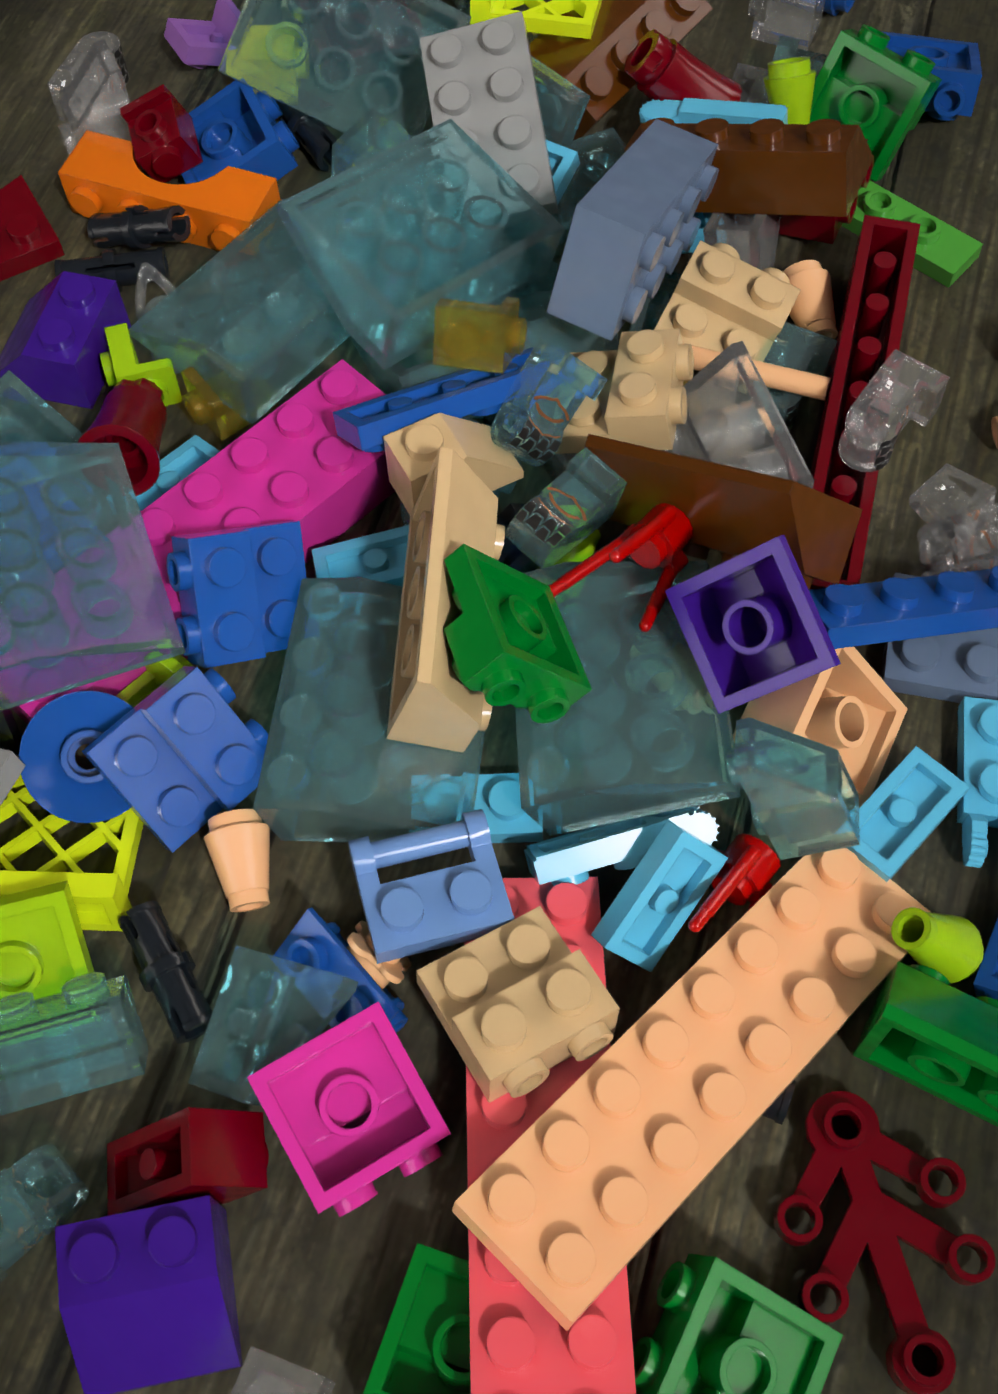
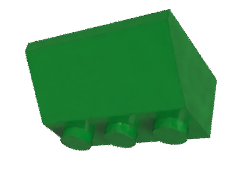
[853,961,998,1127]

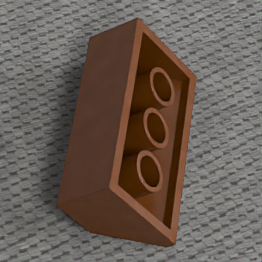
[529,0,713,149]
[624,118,871,217]
[585,434,863,590]

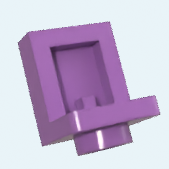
[164,0,248,69]

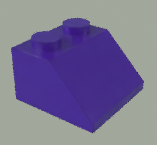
[0,271,131,409]
[665,535,841,714]
[55,1195,243,1394]

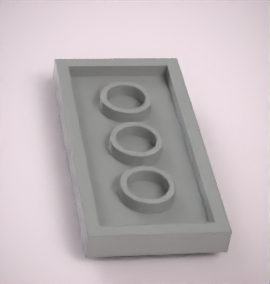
[419,11,559,238]

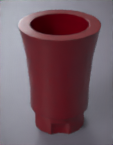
[624,29,742,102]
[74,378,167,497]

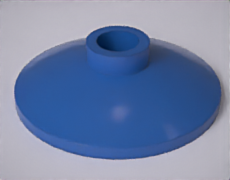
[19,691,133,823]

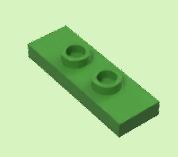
[842,180,983,288]

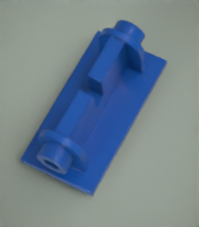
[273,908,408,1033]

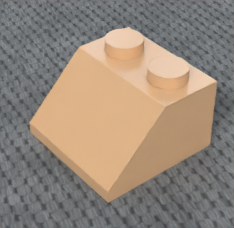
[731,647,908,813]

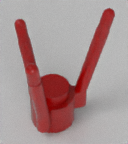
[549,503,693,632]
[688,833,781,932]

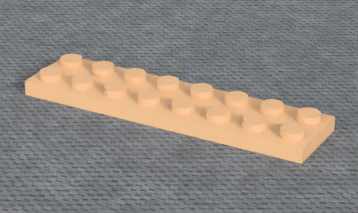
[452,830,930,1331]

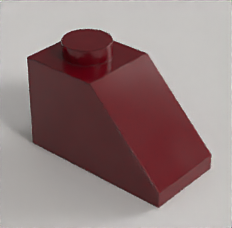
[107,1107,269,1216]

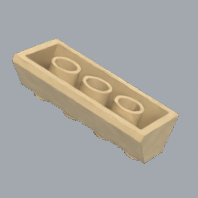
[386,446,505,753]

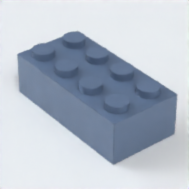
[546,119,719,341]

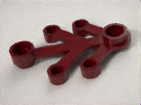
[774,1091,996,1394]

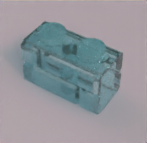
[0,972,148,1116]

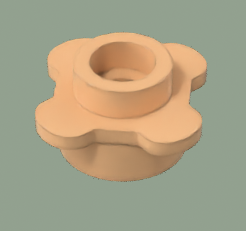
[347,921,411,989]

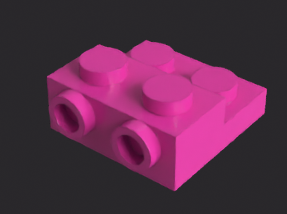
[247,1001,451,1217]

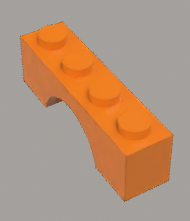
[58,130,284,261]

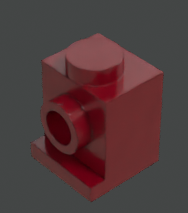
[119,84,203,183]

